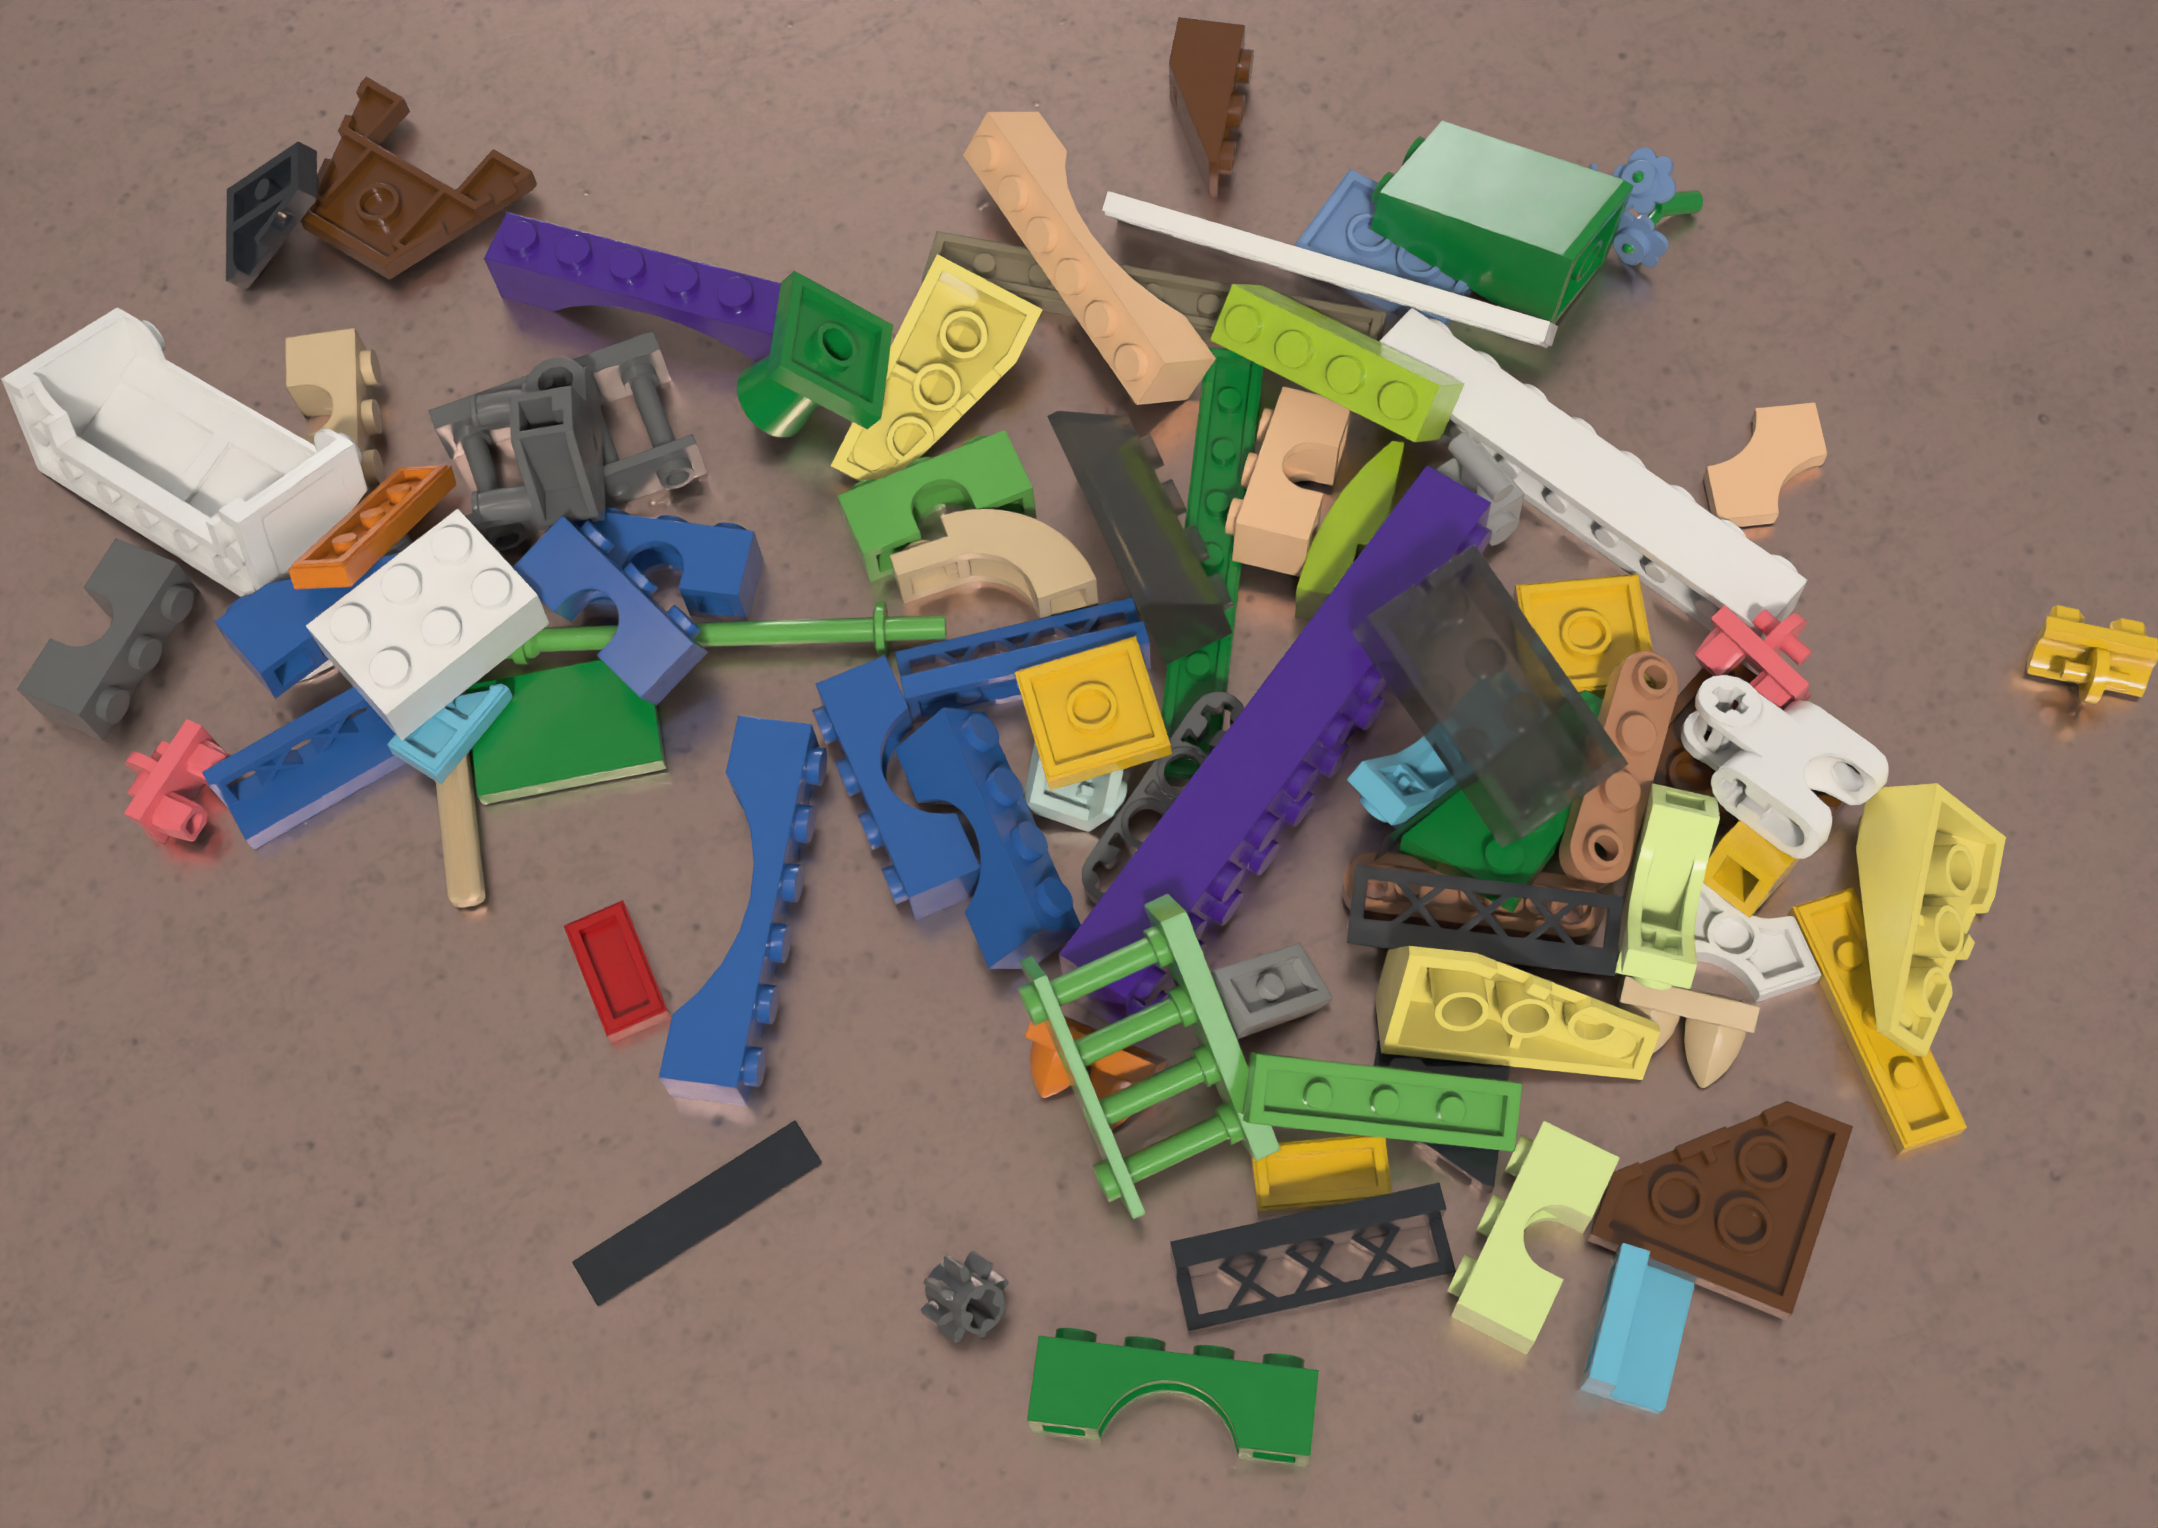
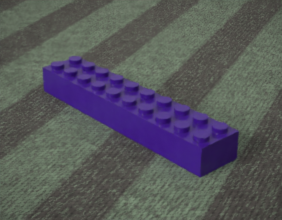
[1059,465,1492,1025]

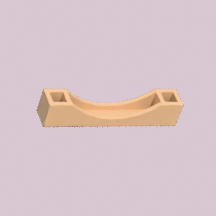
[963,112,1216,405]

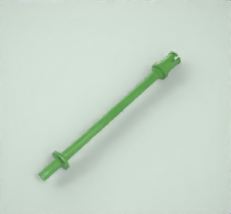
[505,601,947,665]

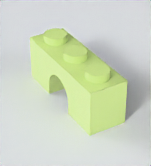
[1447,1121,1620,1355]

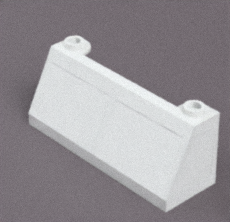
[1,307,368,597]

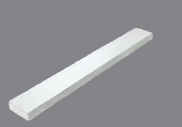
[1102,191,1558,348]

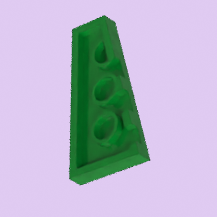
[1399,690,1603,913]

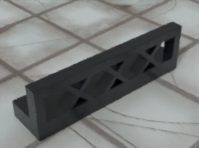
[1347,864,1624,976]
[1170,1182,1456,1334]

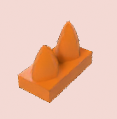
[1025,1015,1168,1130]

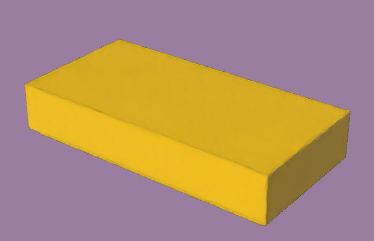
[1251,1135,1392,1217]

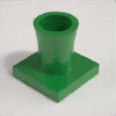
[737,270,893,437]

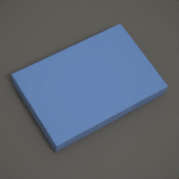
[1294,169,1472,326]

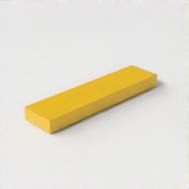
[1788,887,1967,1154]

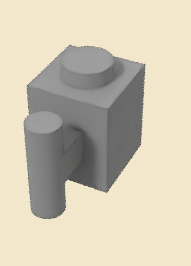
[1435,432,1525,546]

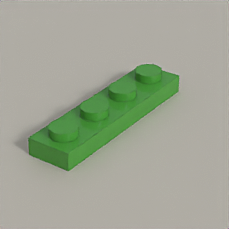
[1243,1052,1522,1152]

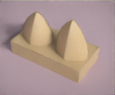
[1616,974,1760,1088]

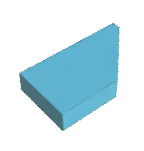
[387,683,513,784]

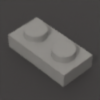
[1211,943,1333,1039]

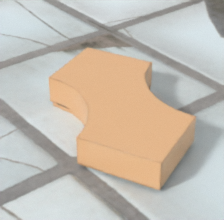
[1703,402,1827,527]

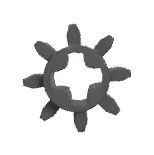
[921,1251,1009,1343]

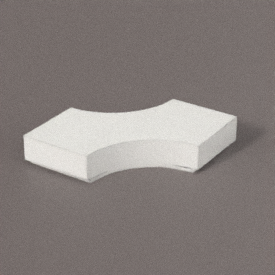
[1695,883,1821,1002]

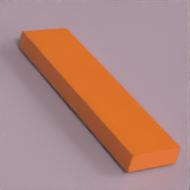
[288,464,457,589]

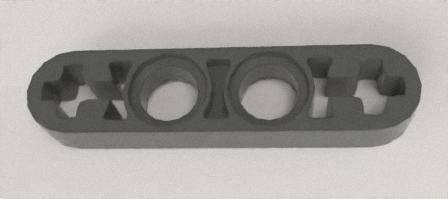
[1082,692,1244,904]

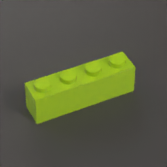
[1210,284,1465,442]

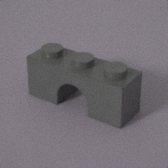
[17,538,199,740]

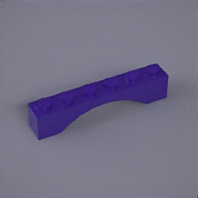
[484,212,781,362]

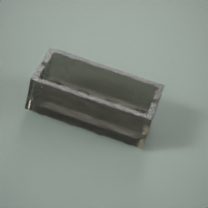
[1352,544,1629,847]

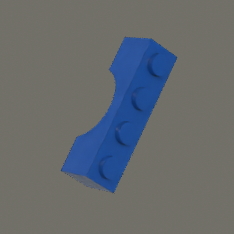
[812,655,980,920]
[895,707,1081,969]

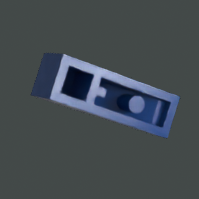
[215,553,399,699]

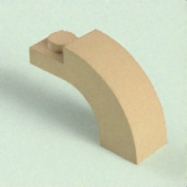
[890,509,1098,619]

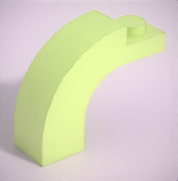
[1615,783,1720,990]

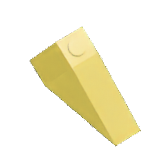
[830,254,1043,482]
[1856,783,2006,1056]
[1375,946,1660,1080]

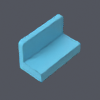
[1579,1243,1694,1414]

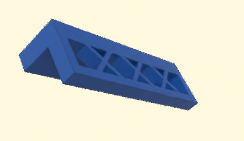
[895,597,1151,724]
[202,687,406,850]

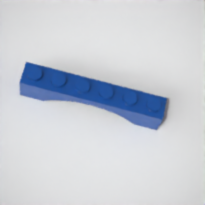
[658,715,827,1106]

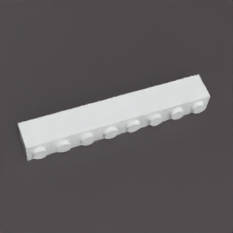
[1379,308,1807,641]

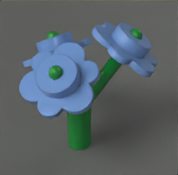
[1588,147,1703,268]

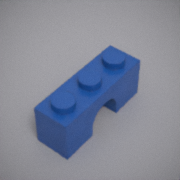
[574,508,764,621]
[512,516,708,705]

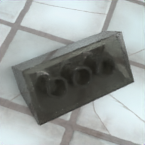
[1047,411,1234,665]

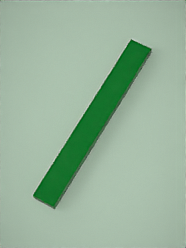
[1161,347,1264,787]

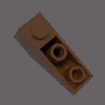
[1169,17,1254,197]

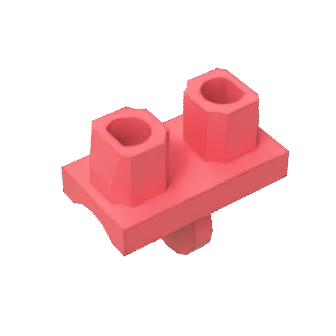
[1694,605,1812,710]
[124,719,234,844]

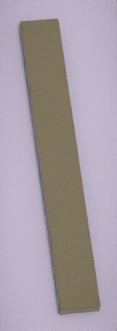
[922,231,1387,343]

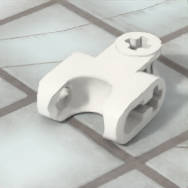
[1681,675,1889,859]

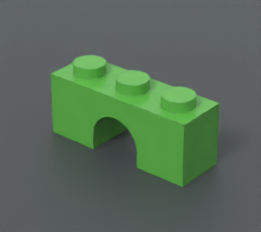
[837,430,1037,582]

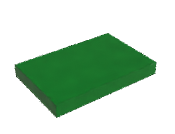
[466,660,667,805]

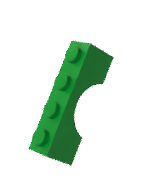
[1027,1328,1319,1467]

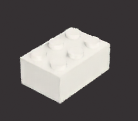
[306,509,549,740]

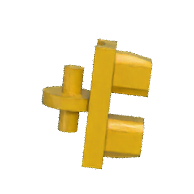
[2026,605,2158,705]

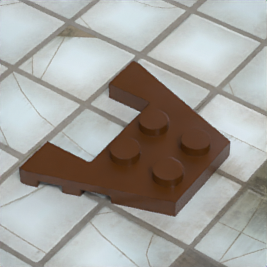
[300,76,537,280]

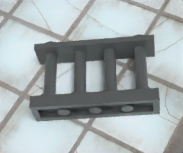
[428,331,707,550]

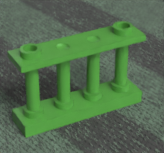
[1018,894,1281,1219]

